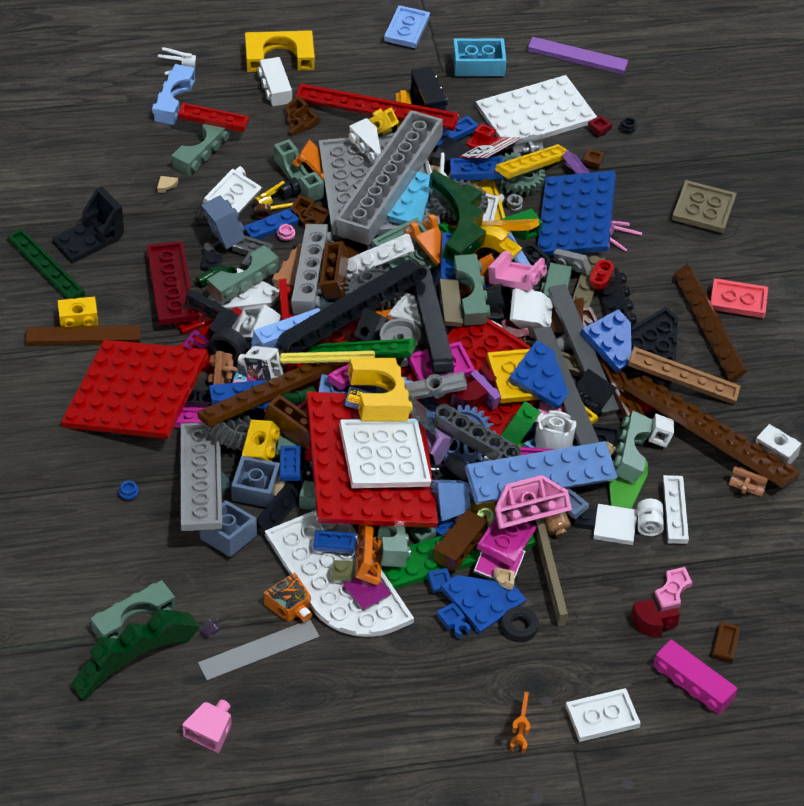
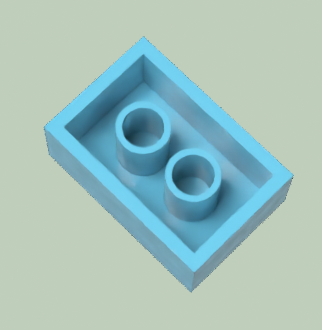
[453,38,506,77]

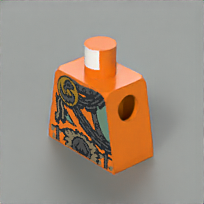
[264,572,312,622]

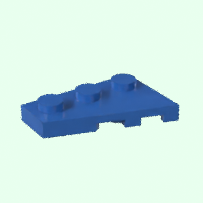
[209,379,271,411]

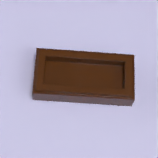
[712,622,741,664]

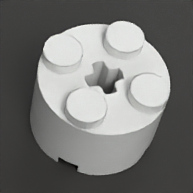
[534,410,576,450]

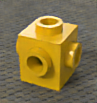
[369,107,399,135]

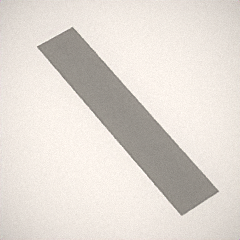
[198,619,320,680]

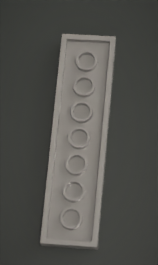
[181,423,222,531]

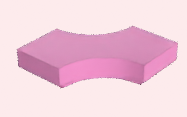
[654,567,692,611]

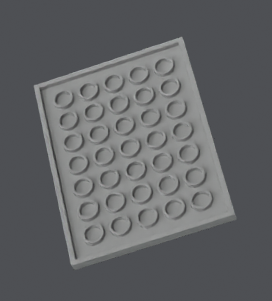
[319,133,440,240]

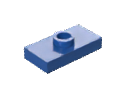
[280,446,300,481]
[313,530,356,554]

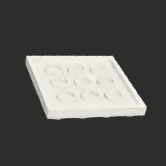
[339,419,431,488]

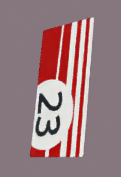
[459,137,523,158]

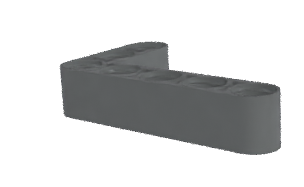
[433,404,521,460]

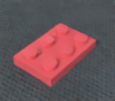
[711,278,768,318]

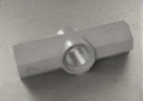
[406,372,467,401]

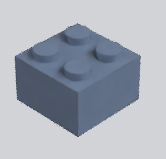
[201,195,245,249]
[231,456,280,507]
[200,500,257,557]

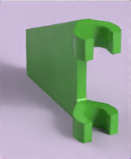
[609,460,648,509]

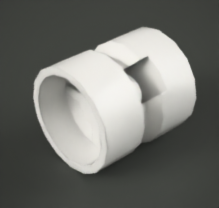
[637,499,664,536]

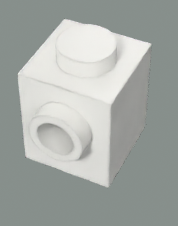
[648,414,674,447]

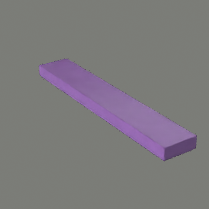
[528,37,628,75]

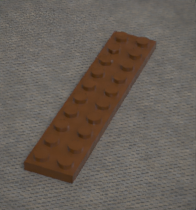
[623,375,800,487]

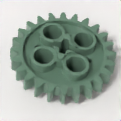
[495,152,545,195]

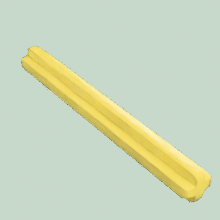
[280,351,375,364]

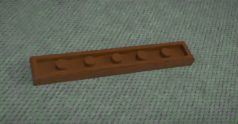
[26,325,141,346]

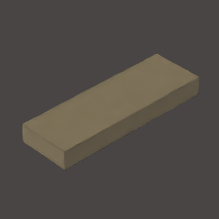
[438,279,463,327]

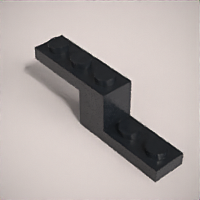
[185,289,252,354]

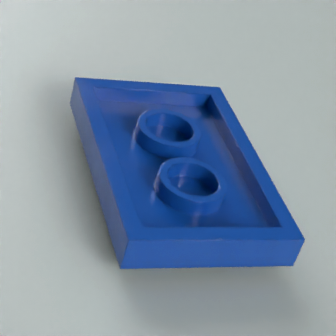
[450,156,505,182]

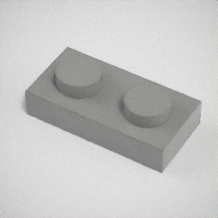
[553,249,591,274]

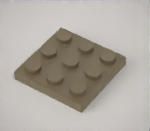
[672,180,737,233]

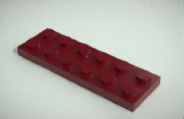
[147,241,196,325]

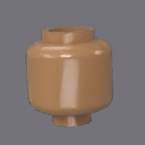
[543,512,570,538]

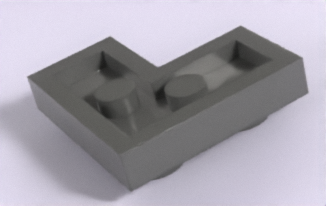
[233,235,273,270]

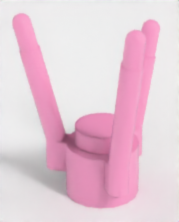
[610,221,642,252]

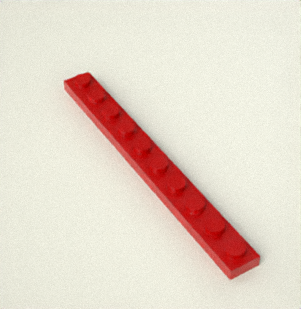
[295,84,459,131]

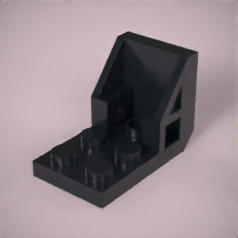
[52,186,124,264]

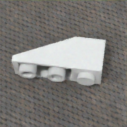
[349,118,381,163]

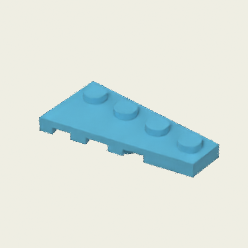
[387,172,432,225]

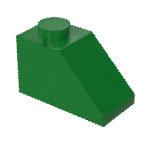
[501,401,541,446]

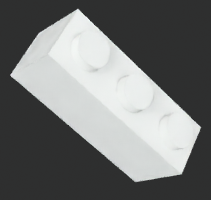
[257,57,292,106]

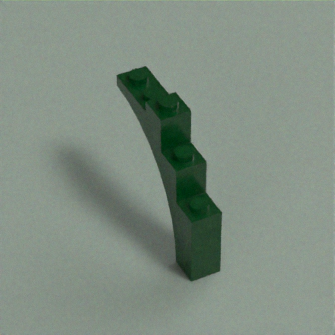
[428,170,486,264]
[71,609,200,699]

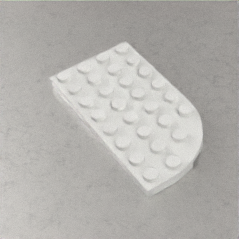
[265,510,414,637]

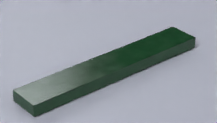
[7,228,85,299]

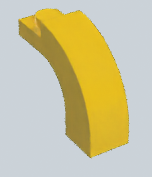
[473,225,522,261]

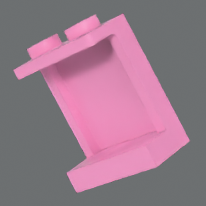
[488,251,547,291]

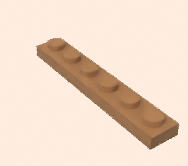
[627,347,740,404]

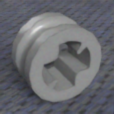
[506,194,523,211]

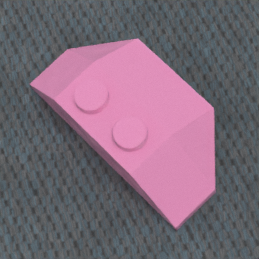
[495,475,572,529]

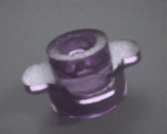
[200,619,221,638]

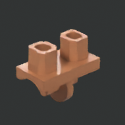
[208,351,238,385]
[729,466,768,497]

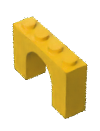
[245,31,315,72]
[347,358,412,421]

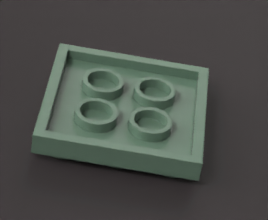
[371,217,440,271]

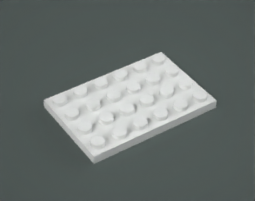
[475,75,597,150]

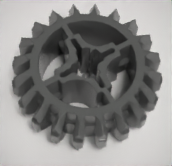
[207,412,253,451]

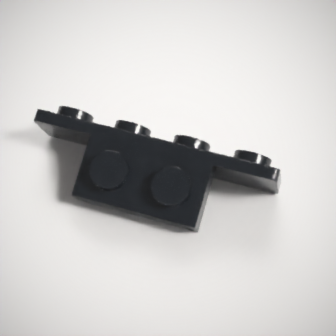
[600,268,638,327]

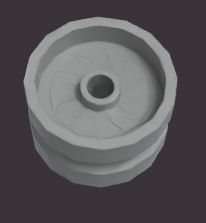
[379,318,421,367]

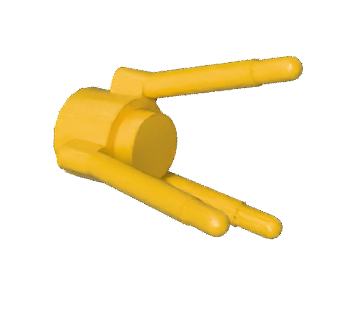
[254,181,293,210]

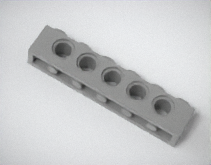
[291,224,332,314]

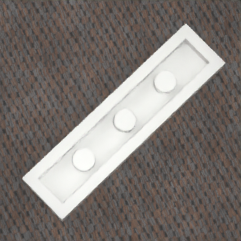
[346,234,415,278]
[662,475,689,544]

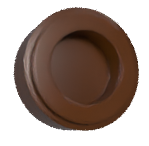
[253,203,272,220]

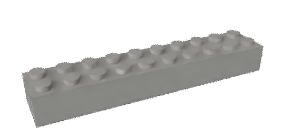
[335,110,443,245]

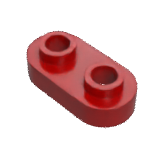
[589,260,614,289]

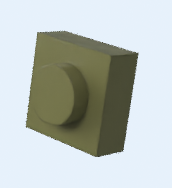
[330,560,354,582]

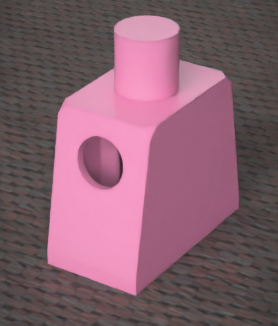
[182,700,231,753]

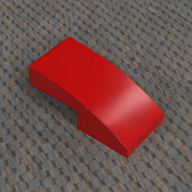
[465,123,496,150]

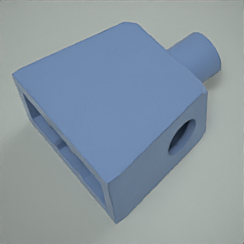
[431,480,474,521]

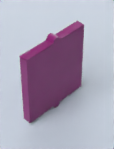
[343,570,391,611]

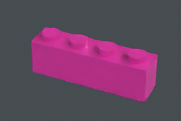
[653,639,738,715]

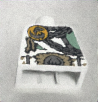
[238,346,283,381]

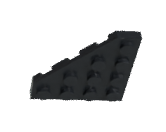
[631,307,678,387]

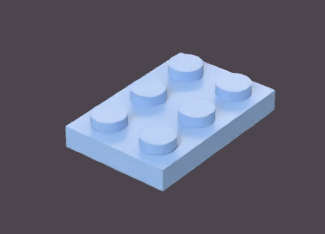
[384,5,430,48]

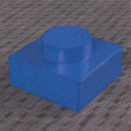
[427,568,451,593]

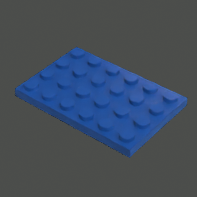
[538,170,616,256]

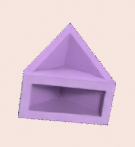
[426,420,455,465]

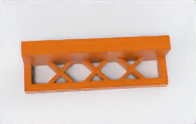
[355,525,382,585]

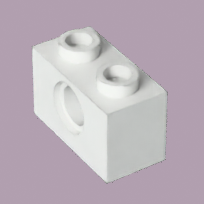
[755,424,802,464]

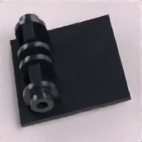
[576,368,617,415]

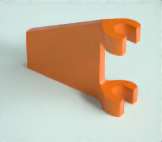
[292,140,324,182]
[404,214,442,266]
[510,692,530,753]

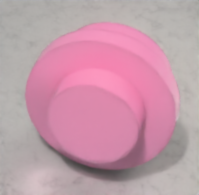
[277,224,295,241]

